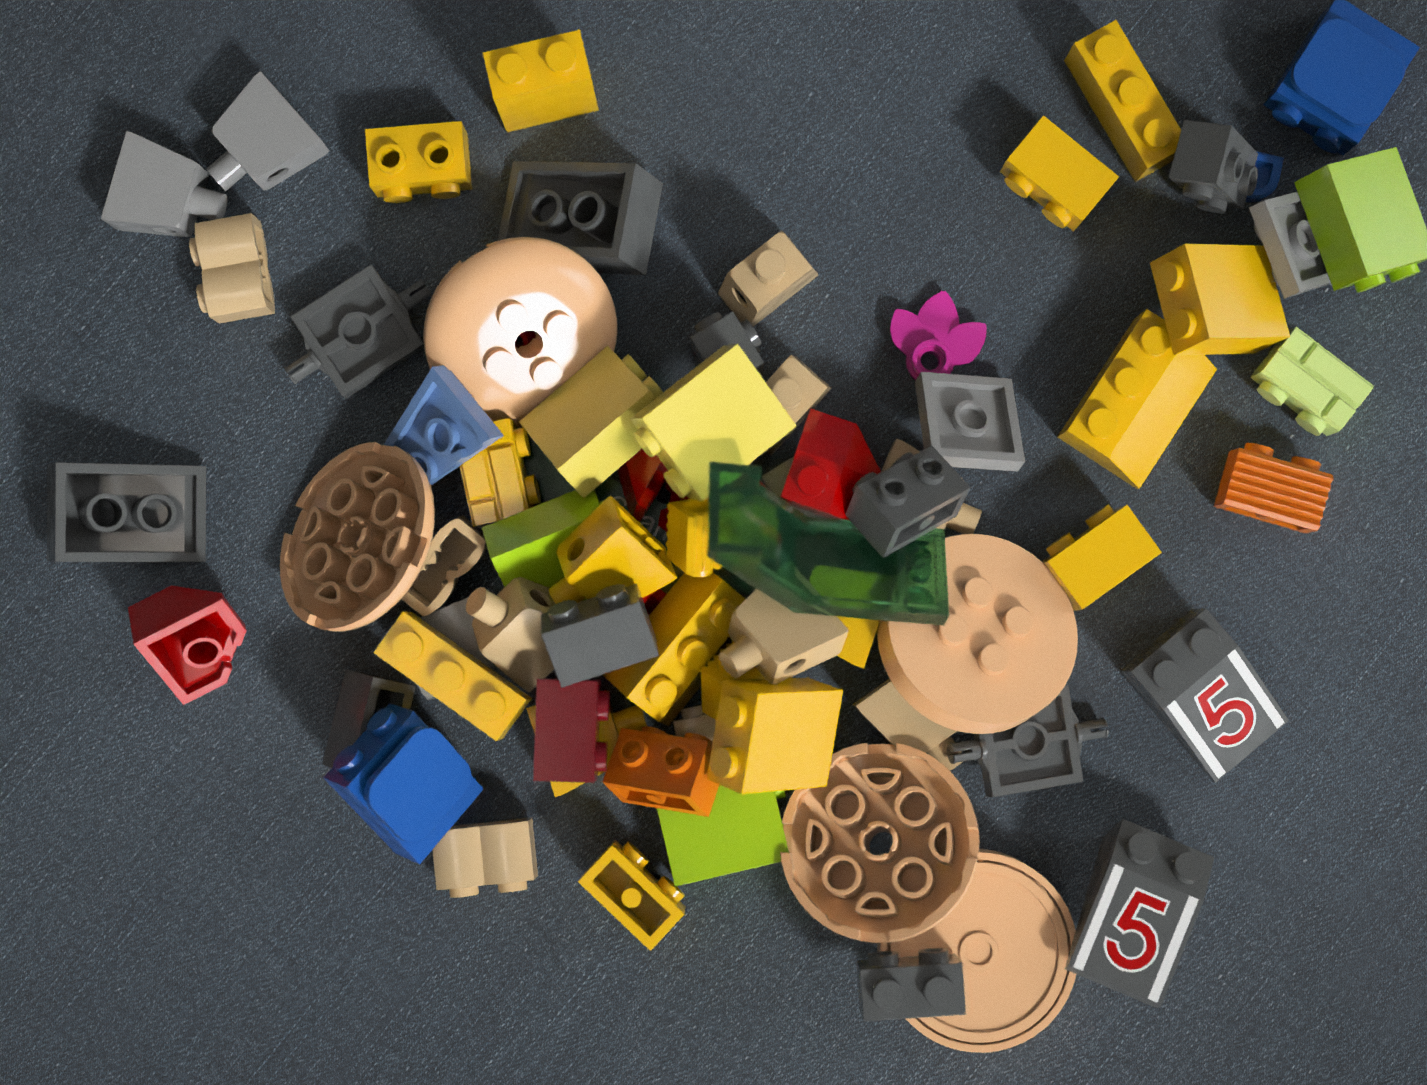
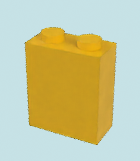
[483,30,599,132]
[1150,244,1290,355]
[707,677,843,794]

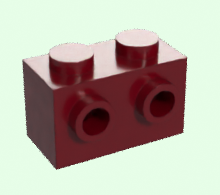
[533,678,610,783]

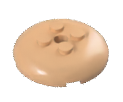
[423,237,617,427]
[280,442,435,631]
[780,743,979,943]

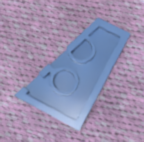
[384,365,504,485]

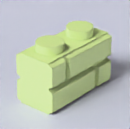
[1250,327,1374,436]

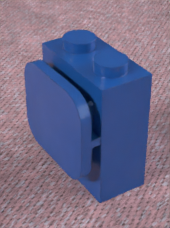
[1263,0,1420,155]
[323,703,484,864]

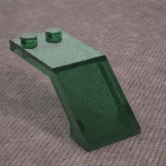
[707,462,949,626]

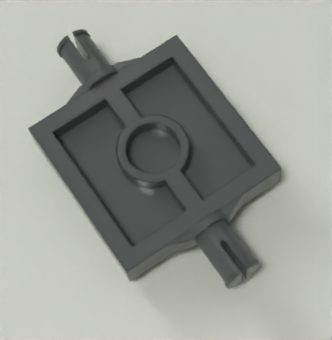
[284,264,433,399]
[947,685,1109,797]

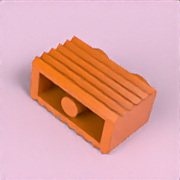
[1214,443,1333,533]

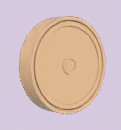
[877,534,1078,734]
[877,849,1076,1053]

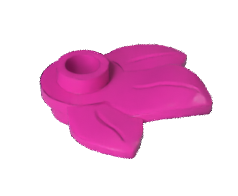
[890,291,987,380]

